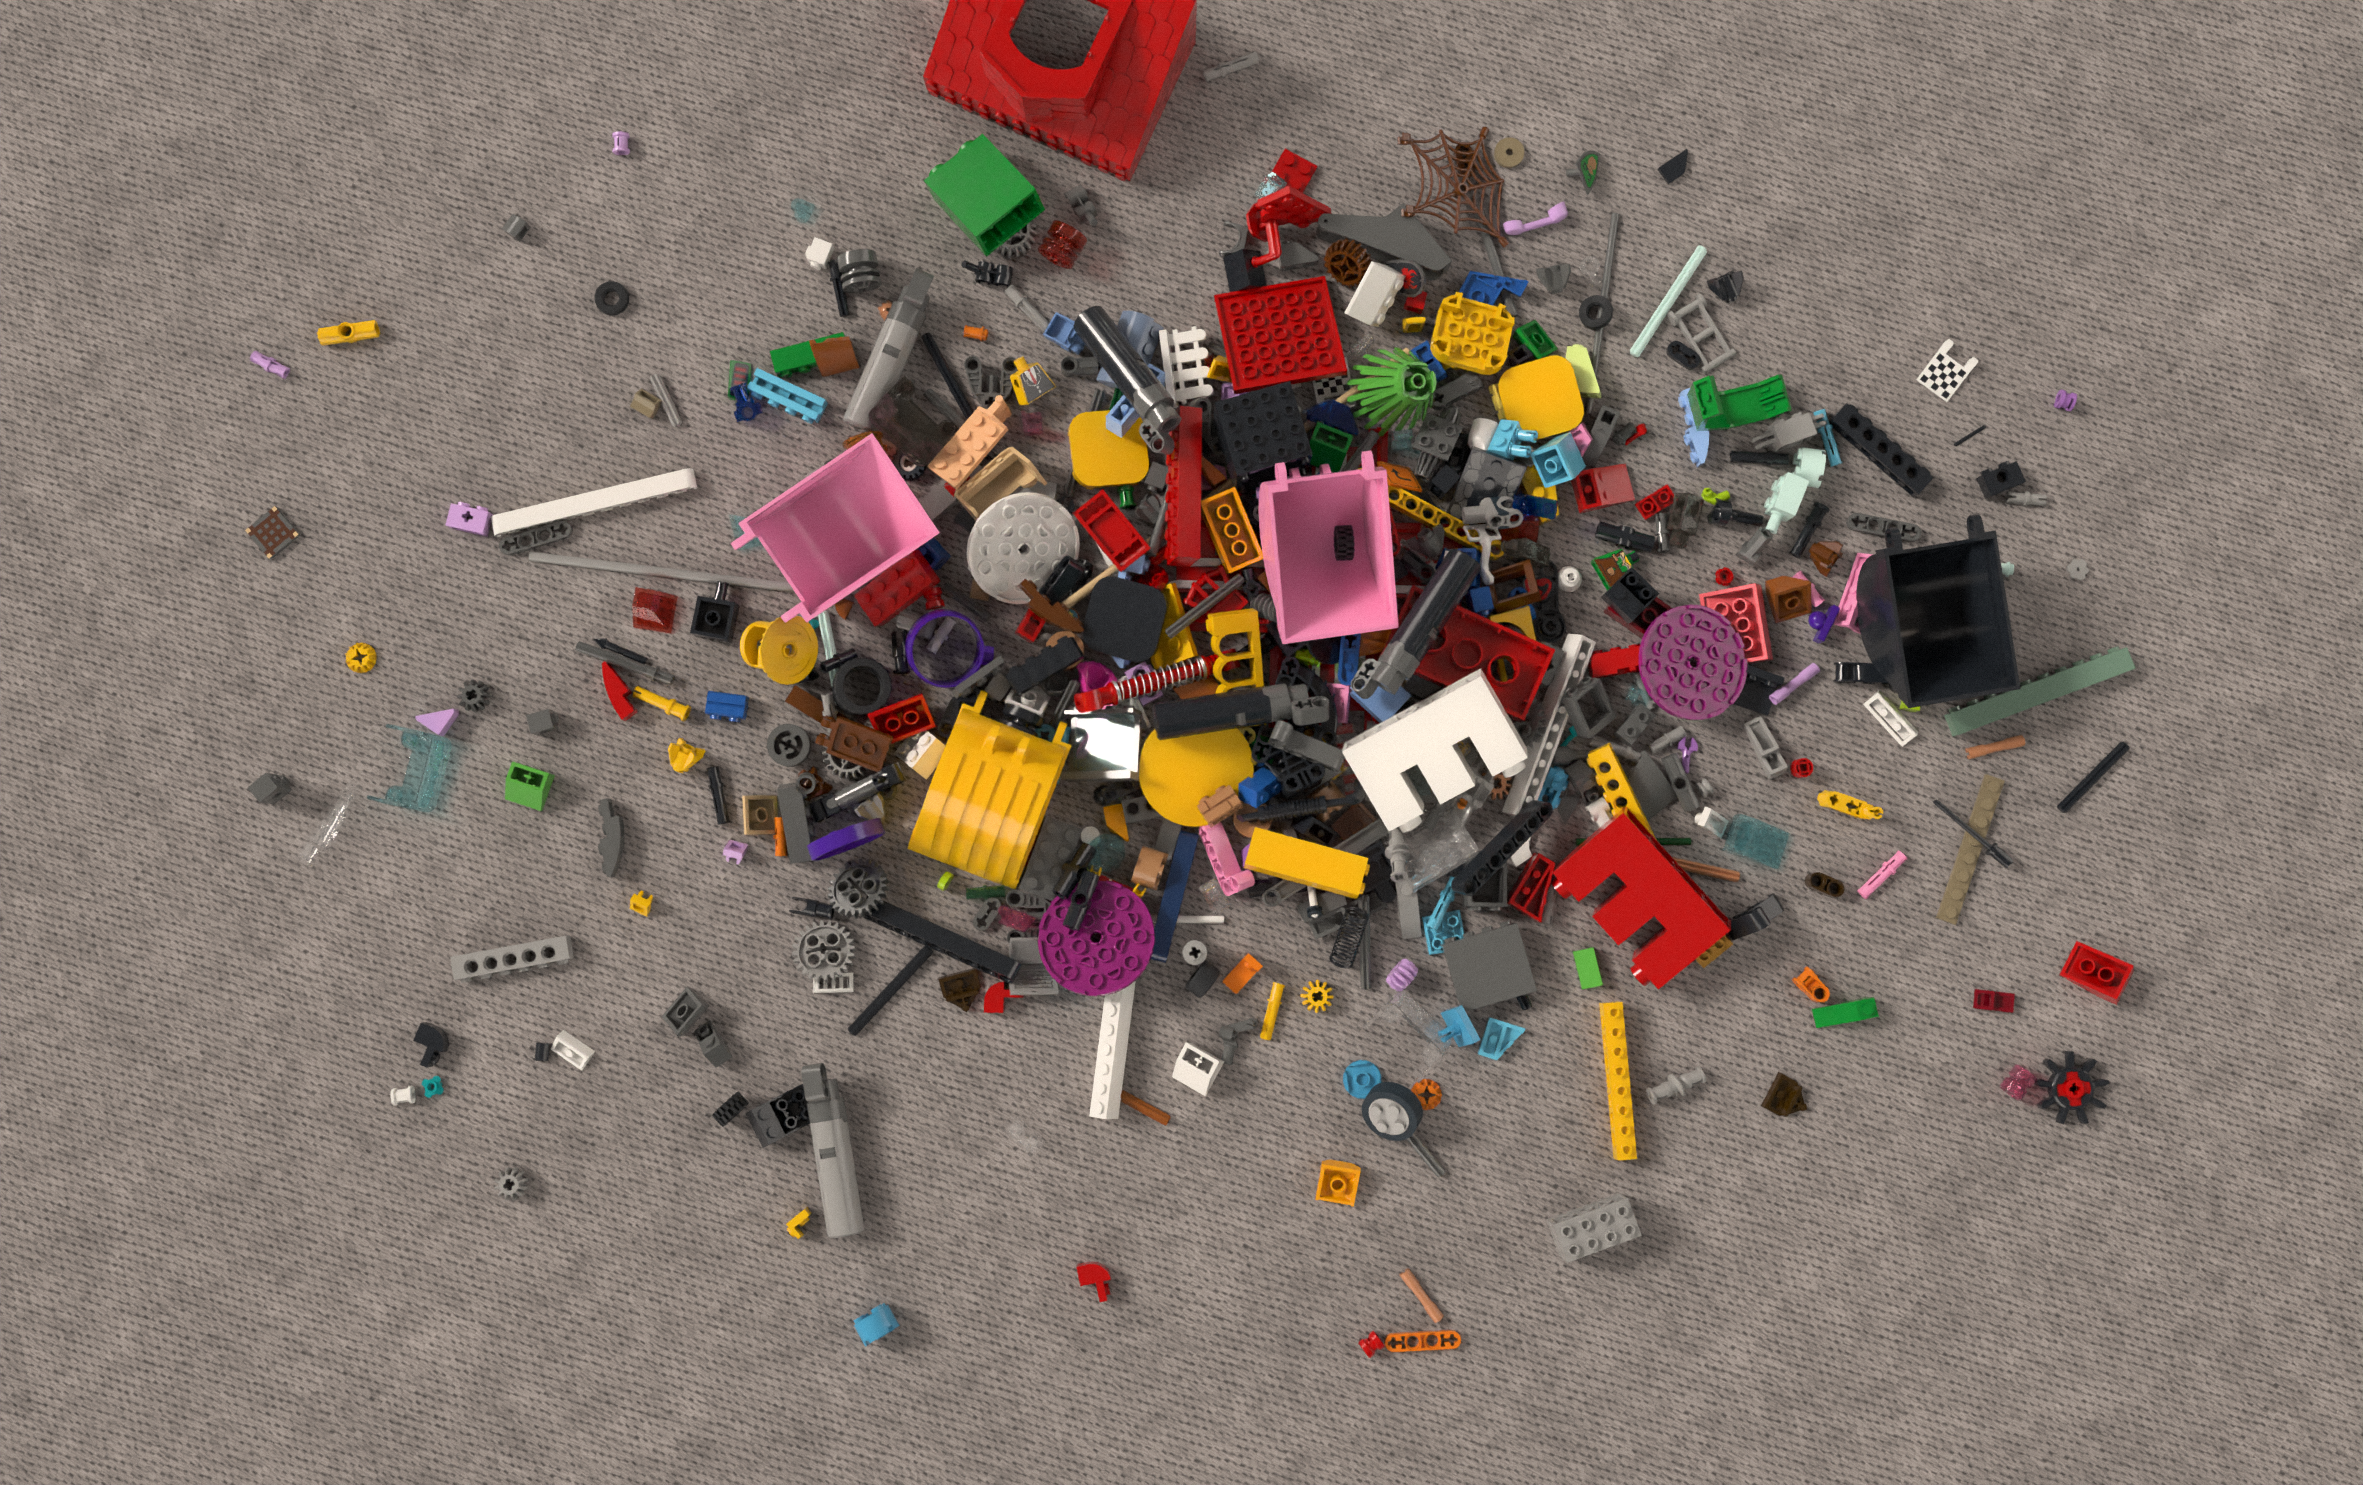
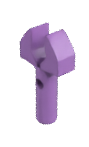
[1677,737,1698,774]

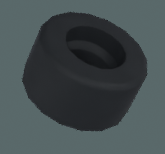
[1185,961,1220,998]

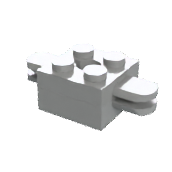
[1752,412,1827,453]

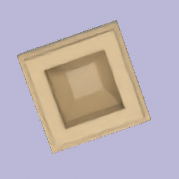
[970,579,989,601]

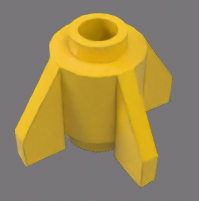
[668,738,705,773]

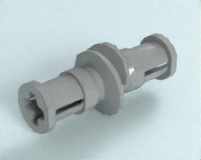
[1385,827,1410,882]
[1646,1066,1706,1105]

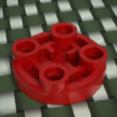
[1132,565,1169,591]

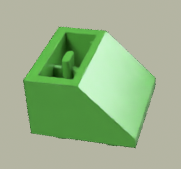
[505,761,555,811]

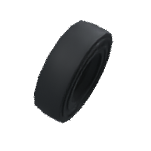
[594,281,629,316]
[1579,295,1613,330]

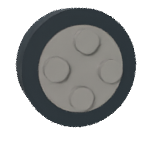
[1362,1082,1423,1141]

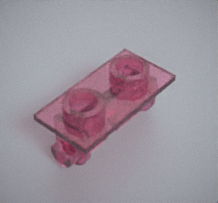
[998,905,1036,932]

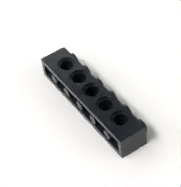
[1829,403,1934,498]

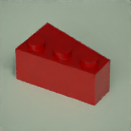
[1588,644,1640,678]
[1507,853,1555,923]

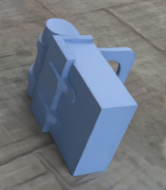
[1043,312,1085,355]

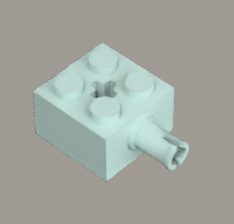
[1764,472,1809,534]

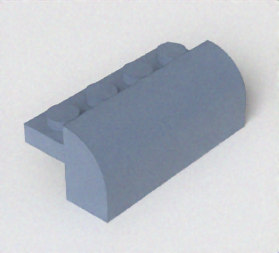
[1096,311,1164,389]

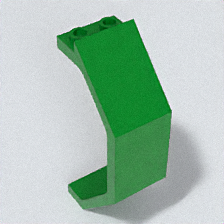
[1687,374,1792,431]

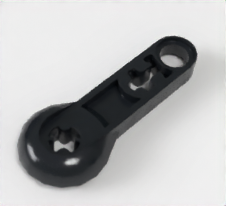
[1534,562,1566,643]

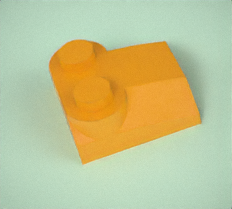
[1315,1159,1361,1207]

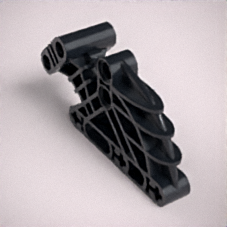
[1251,656,1338,799]

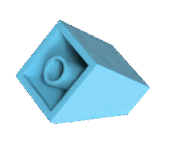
[1530,432,1586,488]

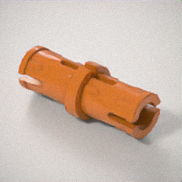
[773,817,788,856]

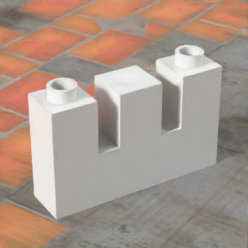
[1342,668,1528,833]

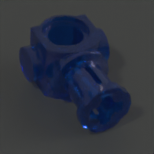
[730,382,763,422]

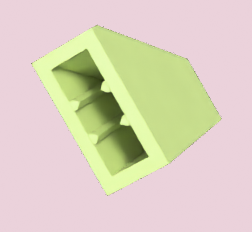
[1566,344,1601,398]

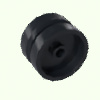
[998,703,1045,737]

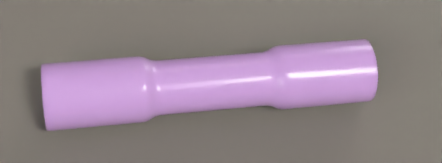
[1769,663,1820,705]

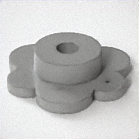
[2066,559,2089,580]

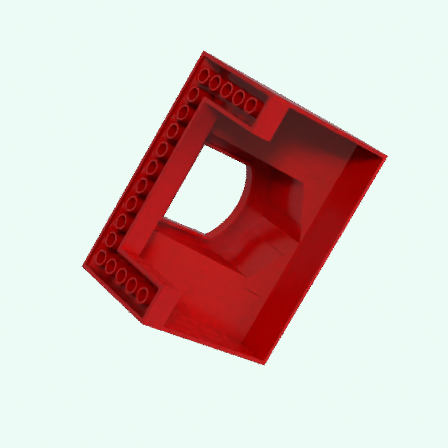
[923,0,1197,181]

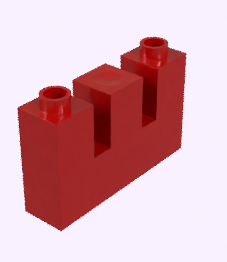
[1551,806,1731,990]

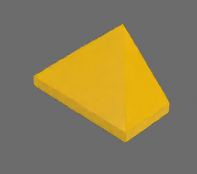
[1207,355,1231,382]

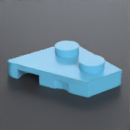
[1478,1017,1525,1060]

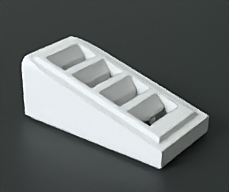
[813,973,853,993]

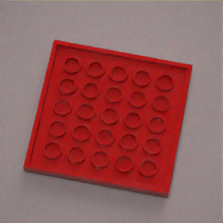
[1214,276,1347,394]

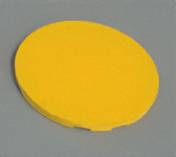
[1139,728,1254,827]

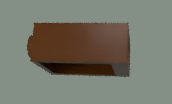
[1484,559,1542,614]

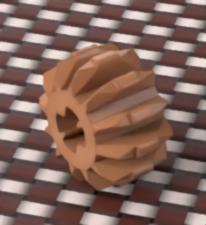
[1482,773,1512,800]

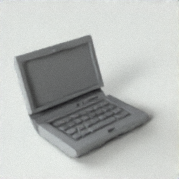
[1008,937,1059,995]

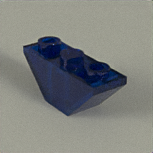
[1302,399,1359,436]

